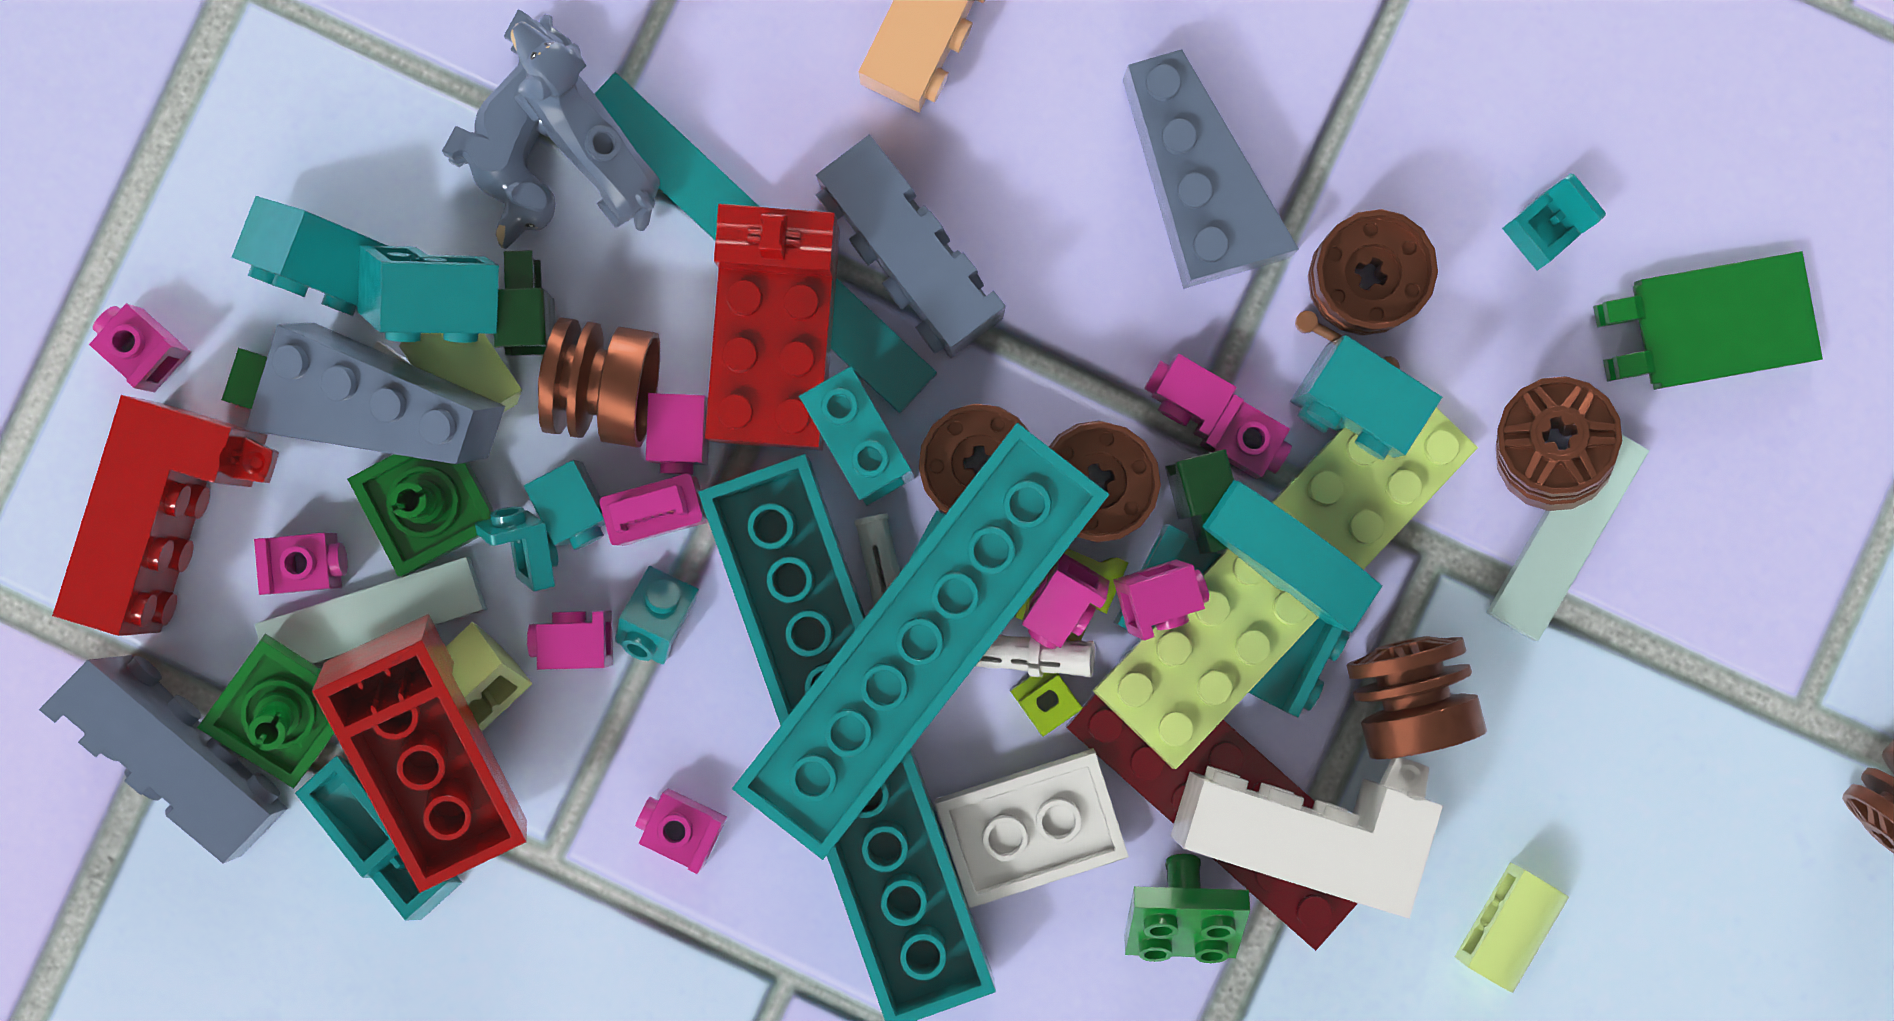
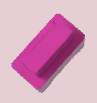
[599,474,708,546]

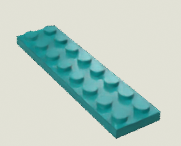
[732,423,1110,860]

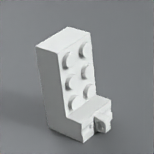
[1170,757,1443,919]

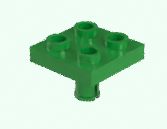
[347,454,494,577]
[197,633,334,789]
[1124,853,1250,964]

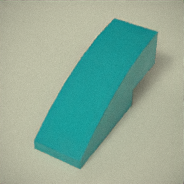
[1202,480,1383,633]
[295,755,463,921]

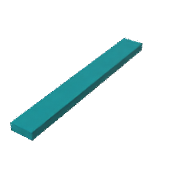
[594,72,937,414]

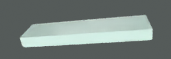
[1486,434,1650,642]
[254,557,487,664]

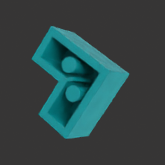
[231,196,388,316]
[357,245,499,343]
[1290,335,1443,460]

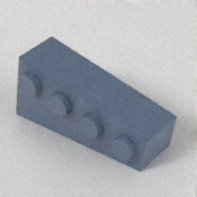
[1123,49,1299,289]
[815,134,1006,359]
[245,323,505,464]
[39,655,288,864]

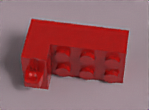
[705,204,840,451]
[52,395,279,636]
[312,614,527,893]

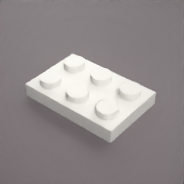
[935,748,1129,909]

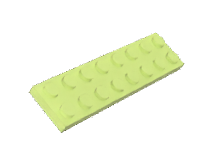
[1092,407,1478,769]

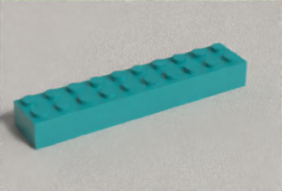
[698,454,996,1021]

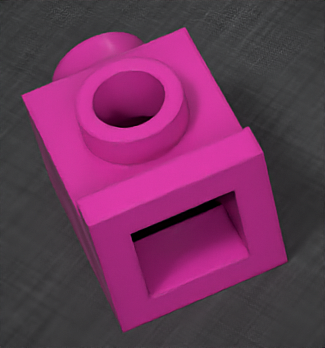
[88,303,191,393]
[1144,354,1237,439]
[1199,394,1292,479]
[254,533,348,595]
[1022,553,1110,649]
[1113,559,1209,640]
[527,610,613,670]
[635,788,727,875]

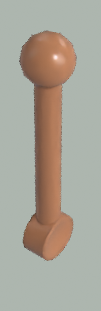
[1295,310,1400,369]

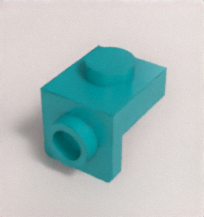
[1502,173,1606,271]
[475,507,559,592]
[615,565,699,664]

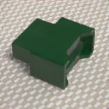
[494,250,555,356]
[1165,449,1234,554]

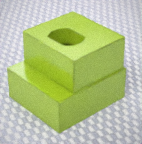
[1010,673,1083,737]

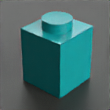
[523,460,605,550]

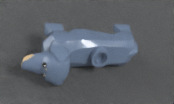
[442,9,573,249]
[511,21,660,231]

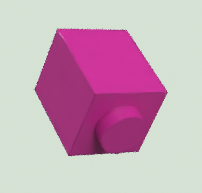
[646,393,709,475]

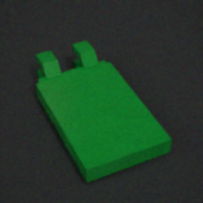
[1593,251,1823,390]

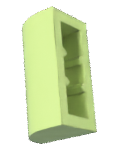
[399,333,522,413]
[446,622,532,731]
[1454,862,1569,993]

